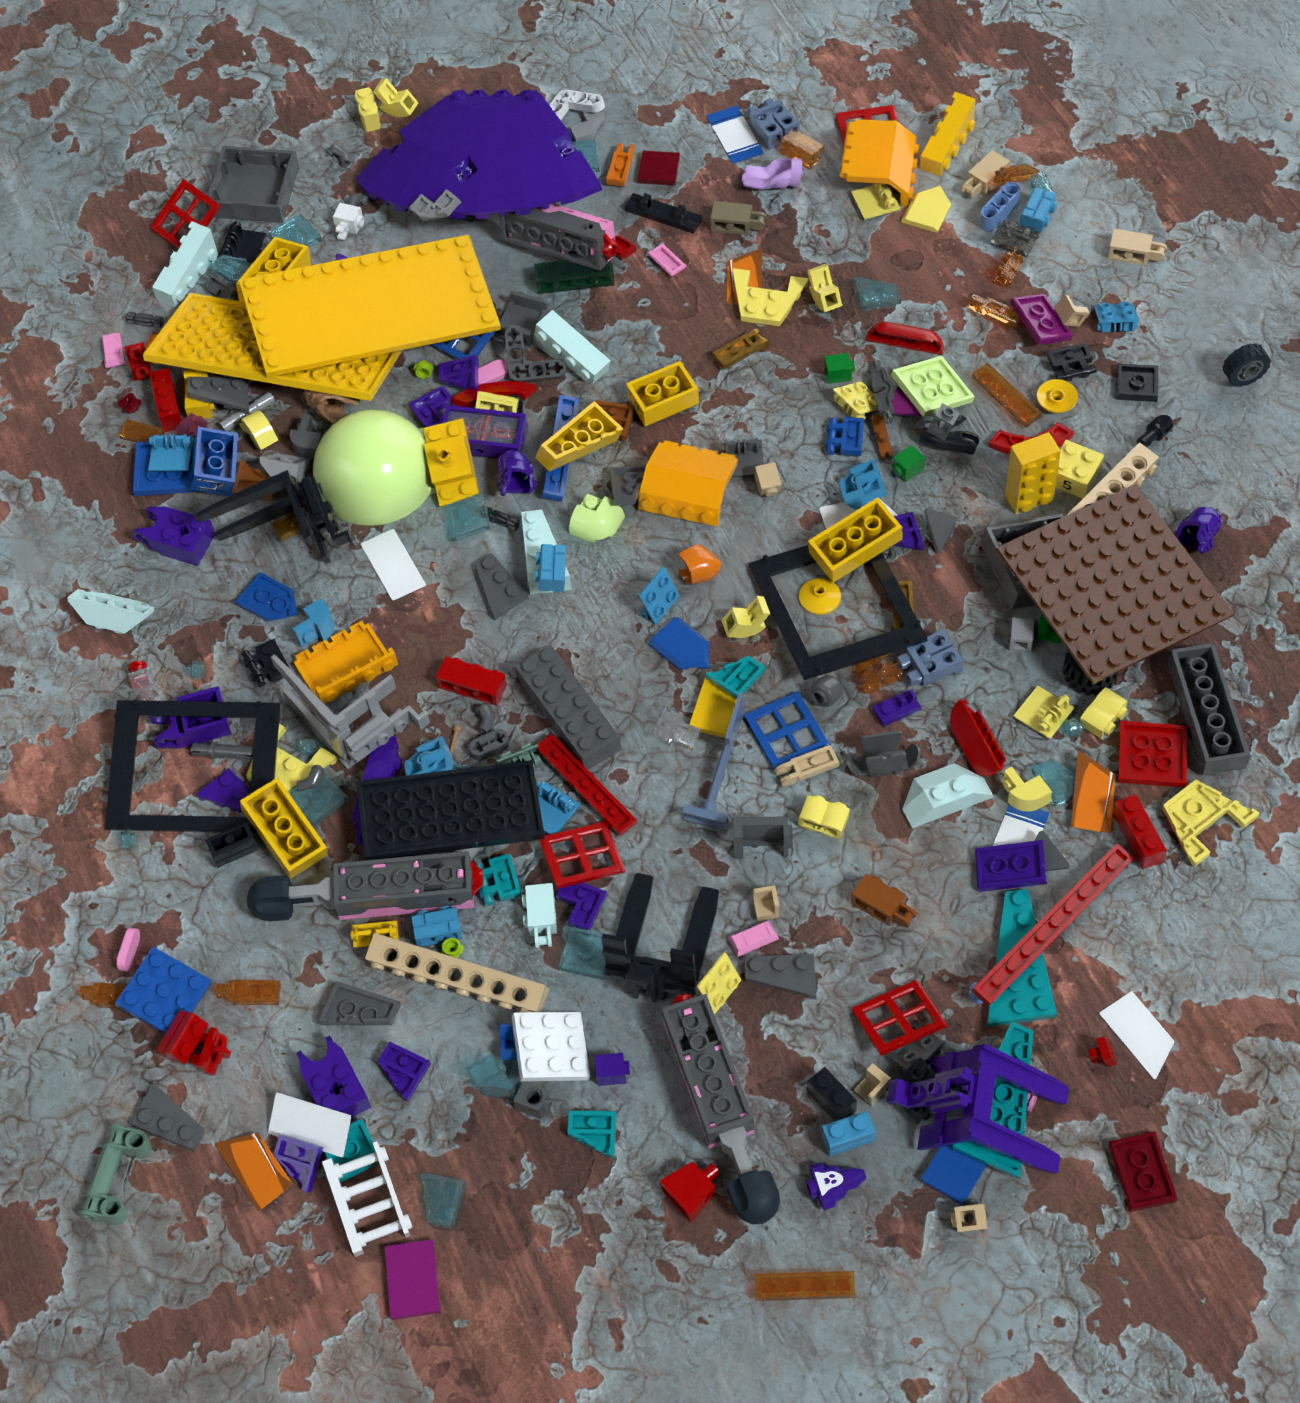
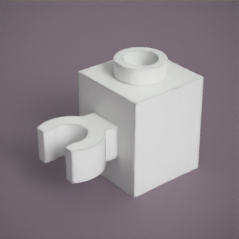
[333,203,365,240]

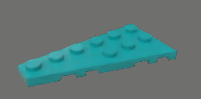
[987,889,1057,1027]
[953,1021,1034,1180]

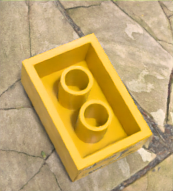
[626,361,699,426]

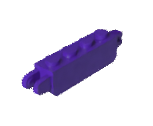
[352,735,403,846]

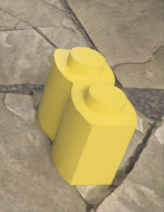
[355,87,381,132]
[1079,687,1128,739]
[798,795,850,839]

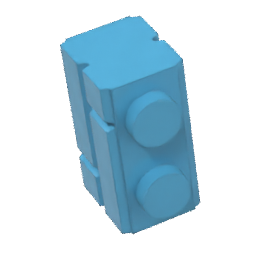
[1019,187,1058,233]
[535,544,566,592]
[411,906,463,947]
[822,1111,876,1156]

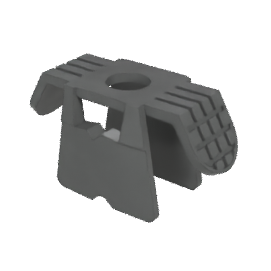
[846,731,921,778]

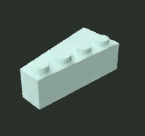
[152,221,218,308]
[533,310,610,385]
[521,510,572,595]

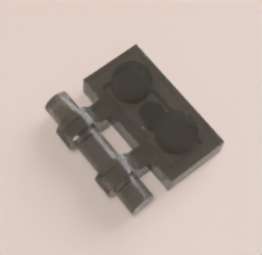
[991,220,1040,258]

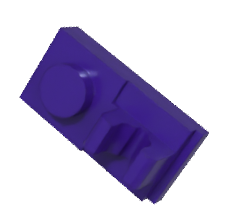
[873,689,922,727]

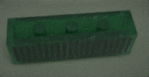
[534,259,615,294]

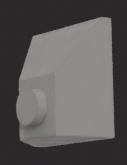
[259,452,312,482]

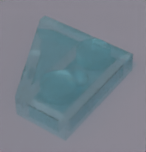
[1032,759,1076,807]

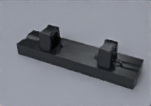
[625,193,702,234]

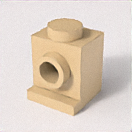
[951,1204,988,1232]

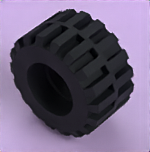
[1063,649,1118,696]

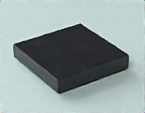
[1116,363,1158,402]

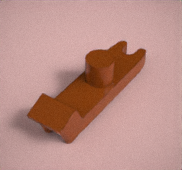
[871,414,893,460]

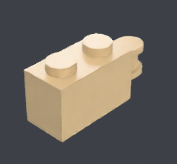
[962,150,1010,198]
[1108,228,1167,266]

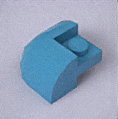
[839,459,887,510]
[405,736,455,776]

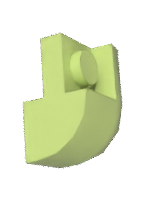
[569,494,625,542]

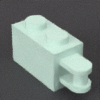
[522,883,557,948]

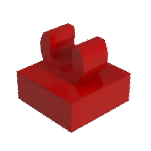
[1088,1036,1117,1067]

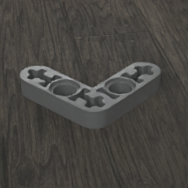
[505,325,567,383]

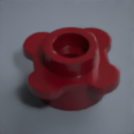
[118,393,142,414]

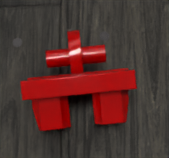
[124,341,153,381]
[190,1027,231,1076]

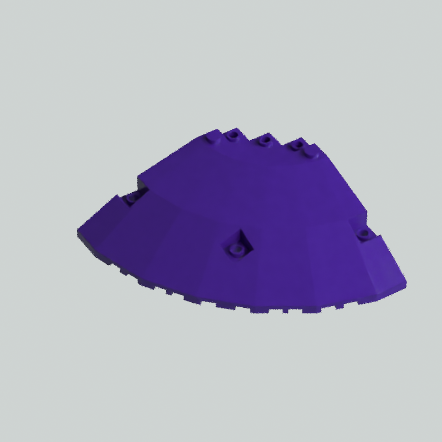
[356,89,602,219]

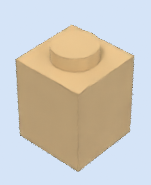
[754,462,782,497]

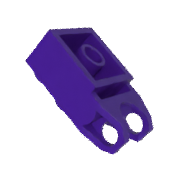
[132,506,215,566]
[149,686,232,749]
[296,1035,371,1118]

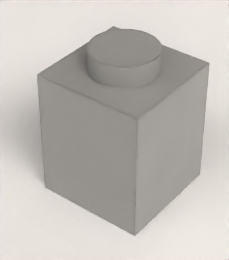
[1009,617,1034,653]

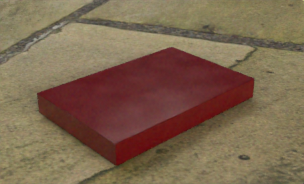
[1108,1131,1178,1212]

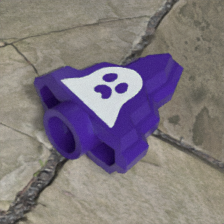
[806,1163,866,1211]

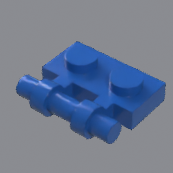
[825,417,864,456]

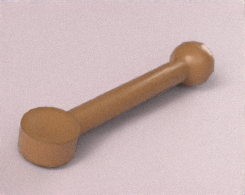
[449,725,461,754]

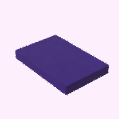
[975,840,1047,892]

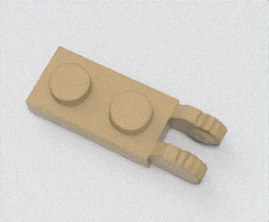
[775,745,840,786]

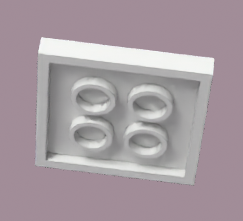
[511,1012,591,1082]

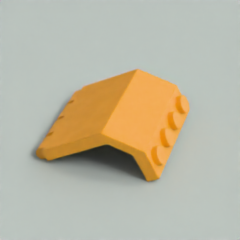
[839,119,920,206]
[638,441,738,527]
[294,620,398,704]

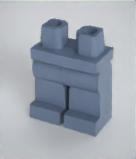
[748,98,800,150]
[897,629,963,687]

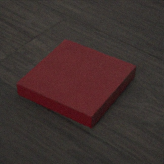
[638,150,680,186]

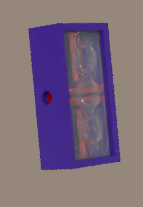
[442,405,528,458]

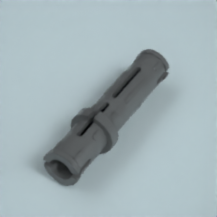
[191,742,254,760]

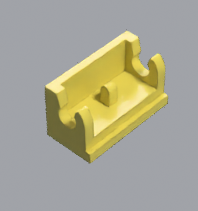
[475,391,519,413]

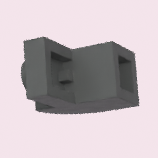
[289,414,322,460]

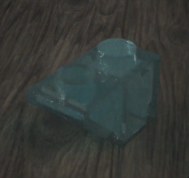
[468,1053,519,1101]

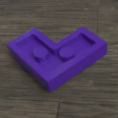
[408,386,453,428]
[556,876,607,933]

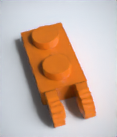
[606,143,635,187]

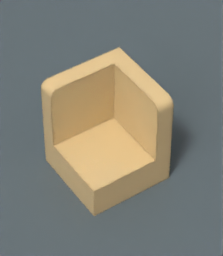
[1055,295,1090,327]
[753,885,780,921]
[854,1063,891,1107]

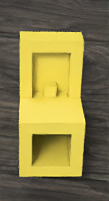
[373,78,418,118]
[807,264,842,312]
[240,410,278,450]
[721,596,770,638]
[1002,767,1052,812]

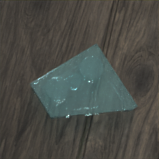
[209,255,253,285]
[854,277,901,311]
[420,1173,466,1229]

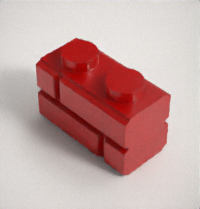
[156,1010,209,1065]

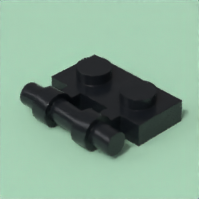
[1047,342,1097,382]
[241,639,291,687]

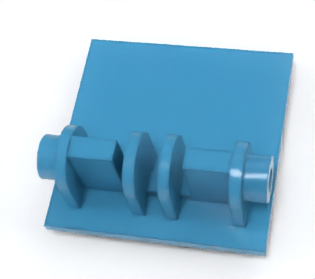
[1093,302,1140,333]
[148,434,194,471]
[639,566,680,625]
[536,782,581,834]

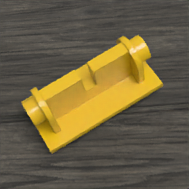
[351,921,399,948]

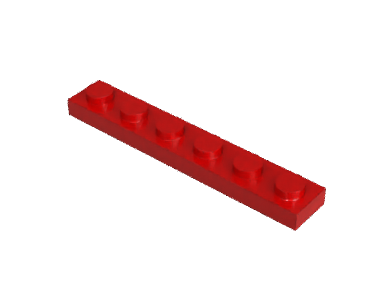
[536,734,637,836]

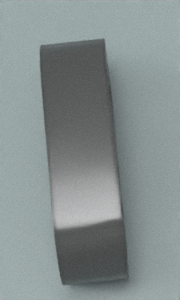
[469,729,509,761]

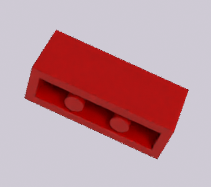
[149,368,184,433]
[436,656,507,706]
[1113,794,1167,870]

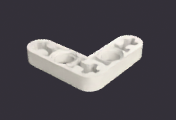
[549,90,605,120]

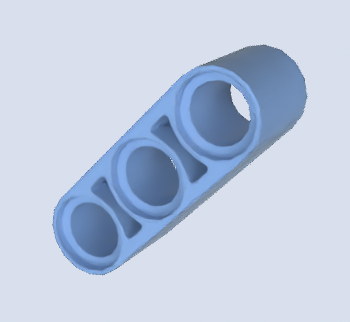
[979,182,1021,231]

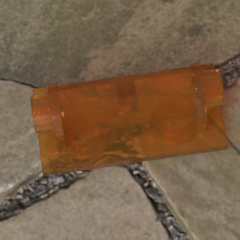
[992,246,1023,287]
[856,661,903,694]

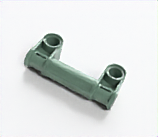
[78,1124,152,1225]

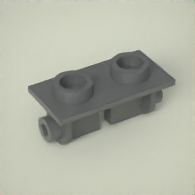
[204,272,238,301]

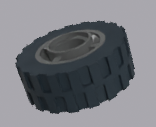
[1222,343,1271,387]

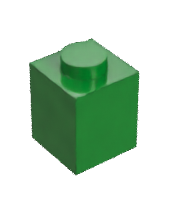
[824,353,855,384]
[892,445,925,482]

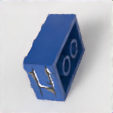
[190,426,238,496]

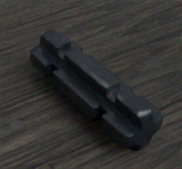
[126,312,164,328]
[481,506,520,530]

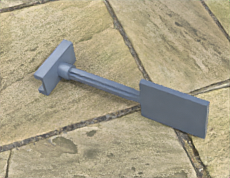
[682,691,745,831]

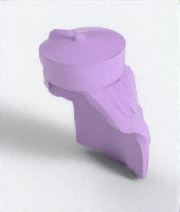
[742,158,804,190]

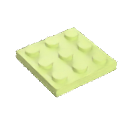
[891,356,975,417]

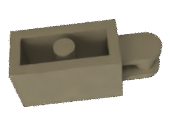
[711,201,767,235]

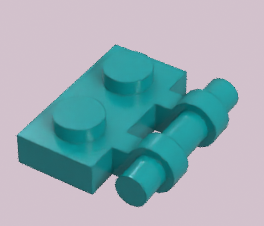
[476,853,522,906]

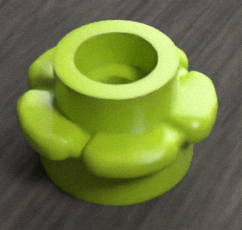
[414,360,433,379]
[441,938,464,958]

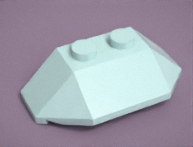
[68,589,155,634]
[902,763,993,828]

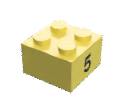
[1055,440,1104,499]

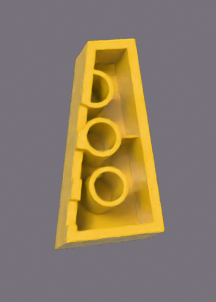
[920,92,976,176]
[535,401,623,472]

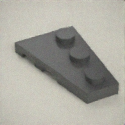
[609,465,646,506]

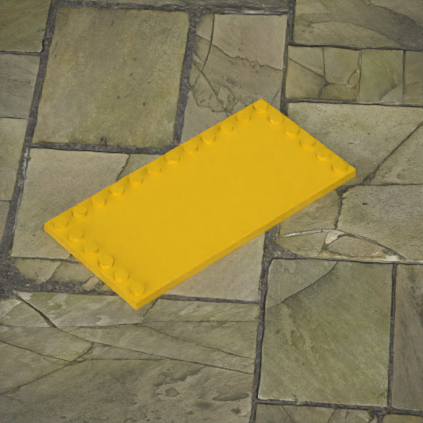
[239,234,501,378]
[143,293,403,401]

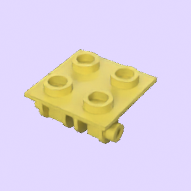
[851,183,901,220]
[833,381,878,420]
[1013,686,1074,739]
[697,952,741,1015]

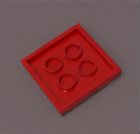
[1118,721,1187,788]

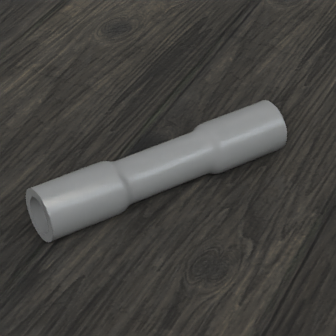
[219,392,275,431]

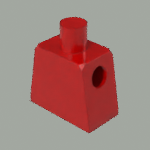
[659,1162,720,1223]

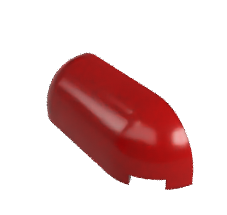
[865,321,944,356]
[950,699,1006,776]

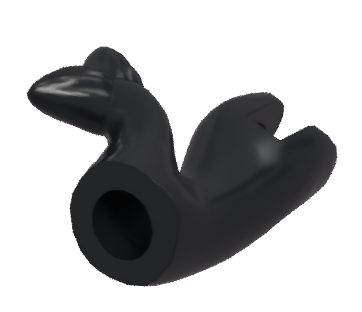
[920,415,980,455]

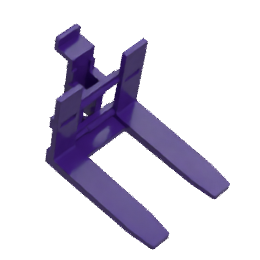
[886,1044,1069,1174]

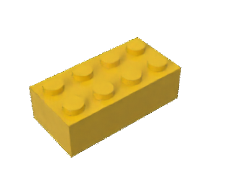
[236,237,311,303]
[1005,432,1061,514]
[808,497,902,583]
[240,777,328,879]

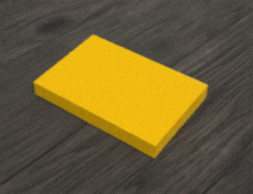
[689,672,746,738]

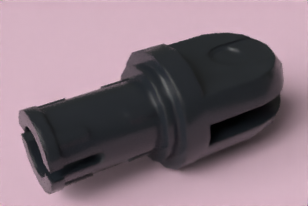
[1136,415,1173,448]

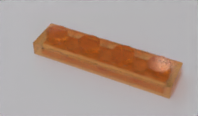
[972,363,1042,428]
[755,1271,855,1301]

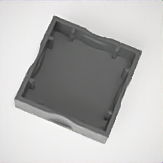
[206,146,299,223]
[980,513,1064,610]

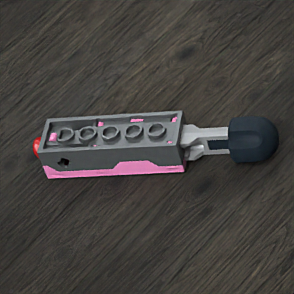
[463,203,618,271]
[246,851,484,922]
[662,993,780,1225]

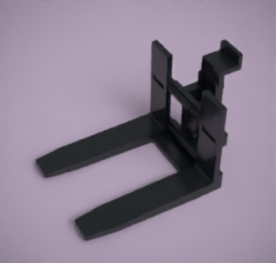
[194,470,357,563]
[601,873,719,1003]

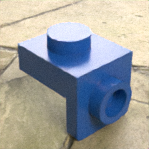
[499,1023,517,1060]

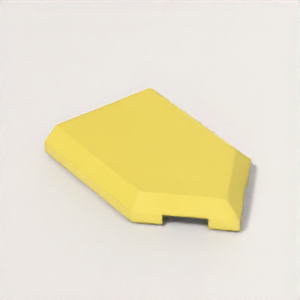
[901,185,951,233]

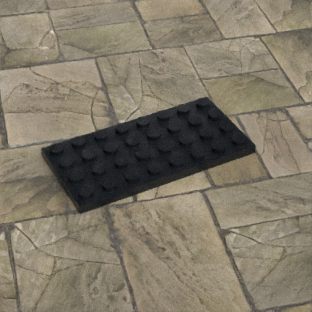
[356,760,545,861]

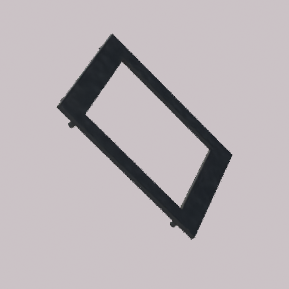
[748,545,928,680]
[105,699,281,833]

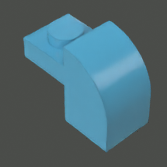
[292,598,335,647]

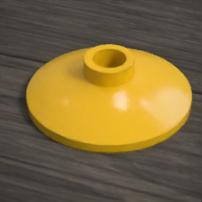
[1037,379,1078,413]
[799,578,841,615]

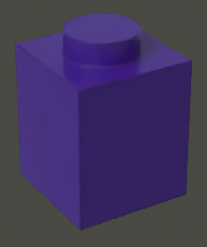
[595,1052,630,1086]

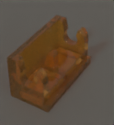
[780,129,825,170]

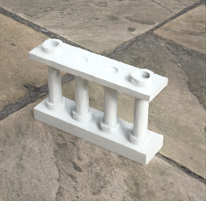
[322,1141,413,1257]

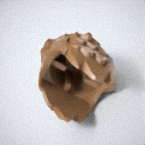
[304,389,360,424]

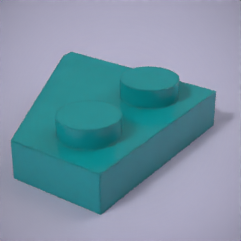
[706,656,766,699]
[568,1110,617,1158]

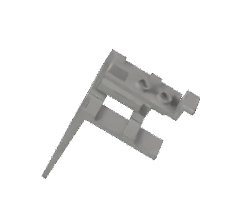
[271,654,430,770]

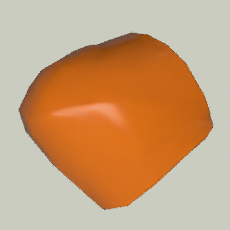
[677,544,722,585]

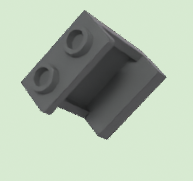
[494,291,549,348]
[733,816,793,859]

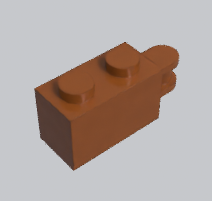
[851,873,917,928]

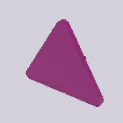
[878,386,922,416]

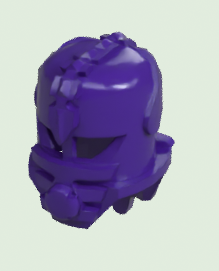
[497,450,537,496]
[1173,507,1223,554]

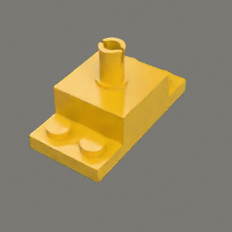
[423,418,480,508]

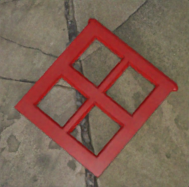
[836,105,898,146]
[150,179,221,249]
[539,821,625,889]
[851,980,947,1056]

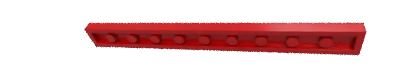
[971,843,1134,1007]

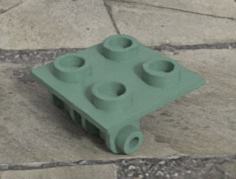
[495,743,541,768]

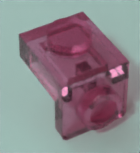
[175,413,208,437]

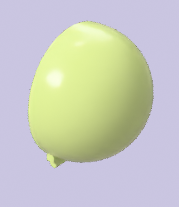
[313,409,436,526]

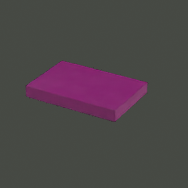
[1010,293,1073,345]
[385,1239,441,1320]

